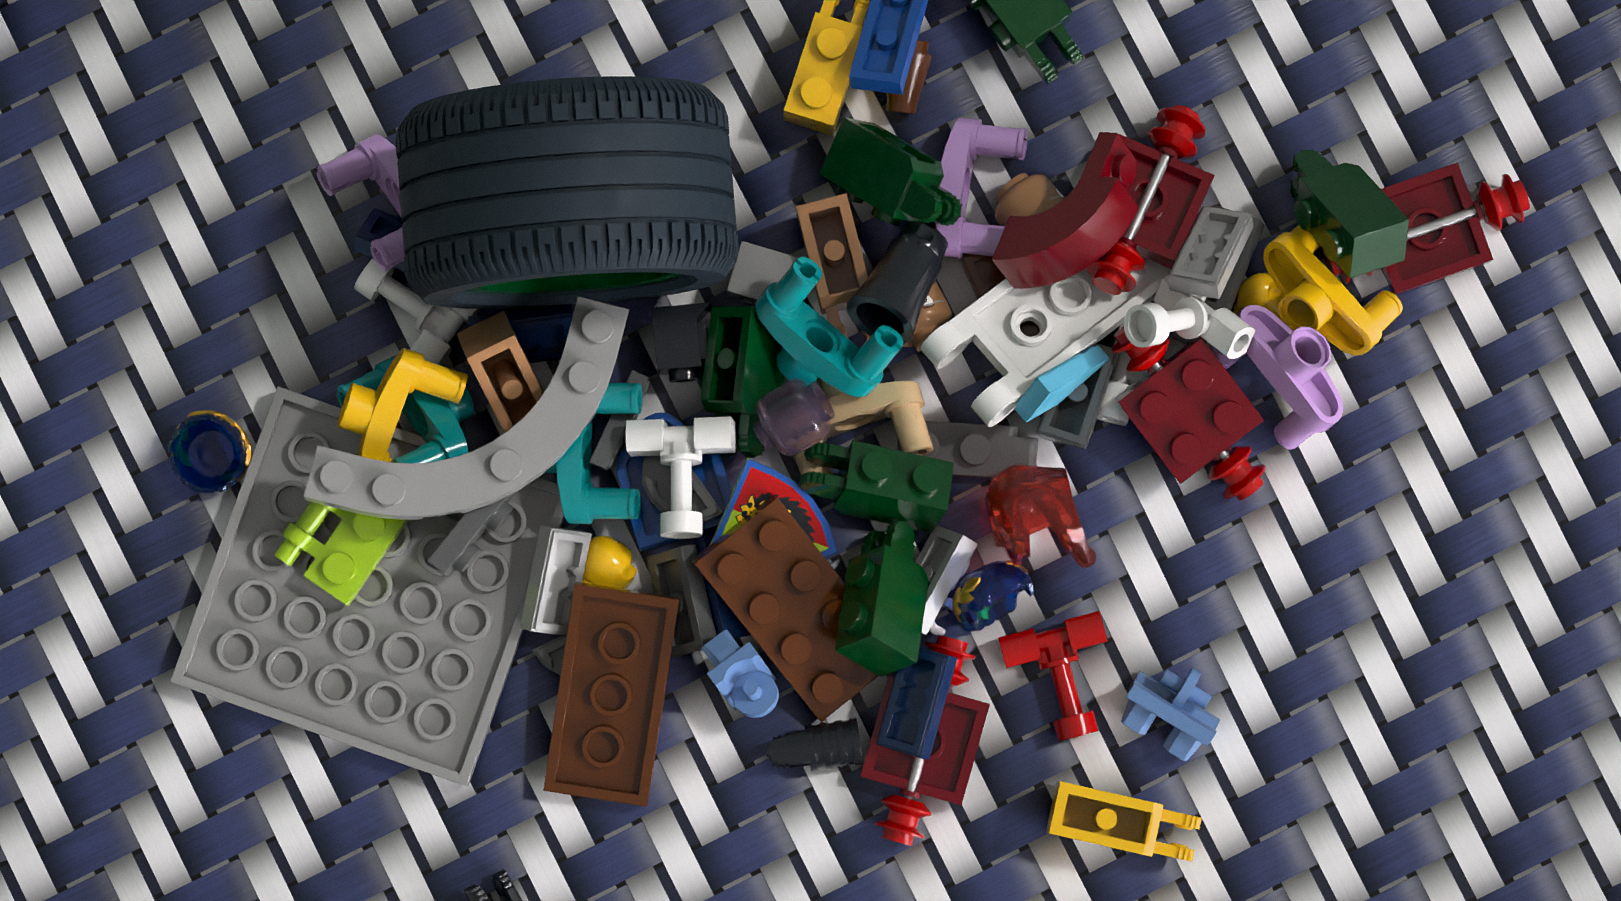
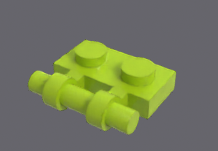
[274,502,409,606]

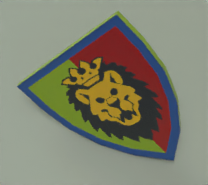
[710,458,837,557]

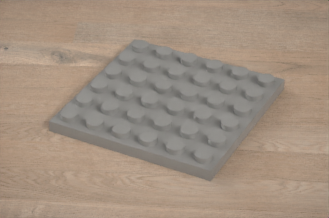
[170,386,565,787]

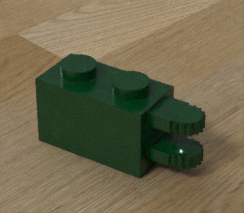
[966,0,1084,84]

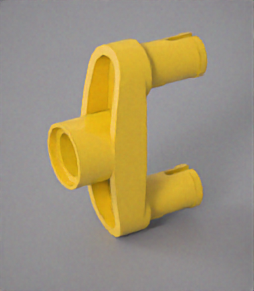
[1263,225,1403,356]
[337,348,468,462]

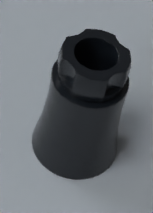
[846,221,948,344]

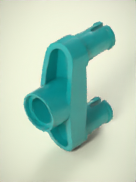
[756,257,903,397]
[337,355,474,464]
[543,383,643,524]

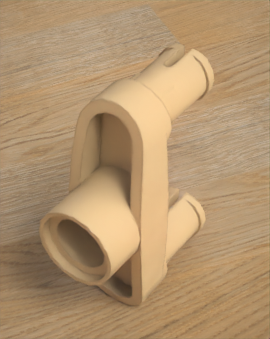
[782,378,934,494]

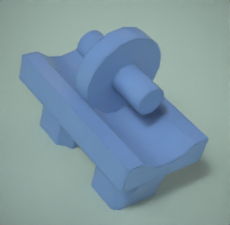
[701,629,779,718]
[1121,667,1220,761]

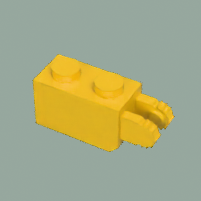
[784,0,870,136]
[1046,781,1202,862]

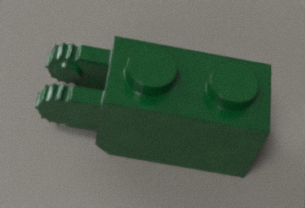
[819,117,962,226]
[1290,149,1409,279]
[700,307,784,458]
[799,440,954,533]
[835,520,929,677]

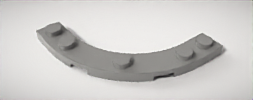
[303,296,629,520]

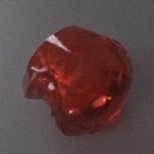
[984,463,1096,568]

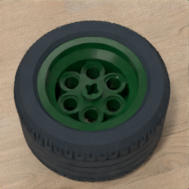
[396,76,739,309]

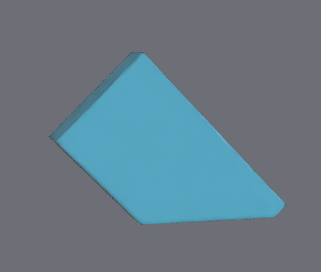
[1014,345,1109,423]

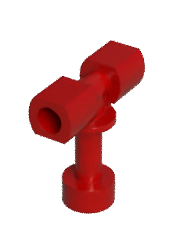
[998,611,1108,742]

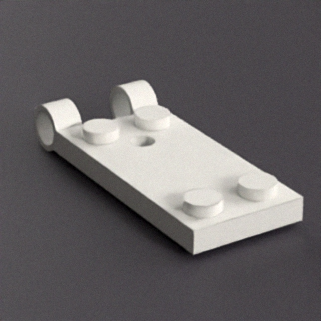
[920,256,1171,427]

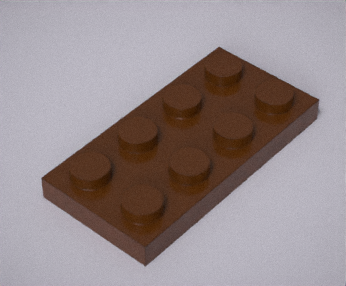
[692,494,878,722]
[543,582,680,807]

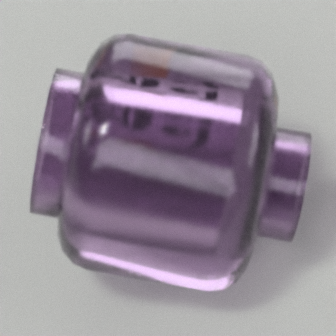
[753,378,835,457]

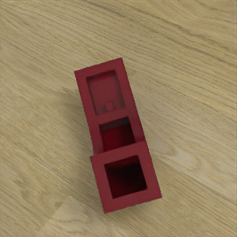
[991,132,1139,289]

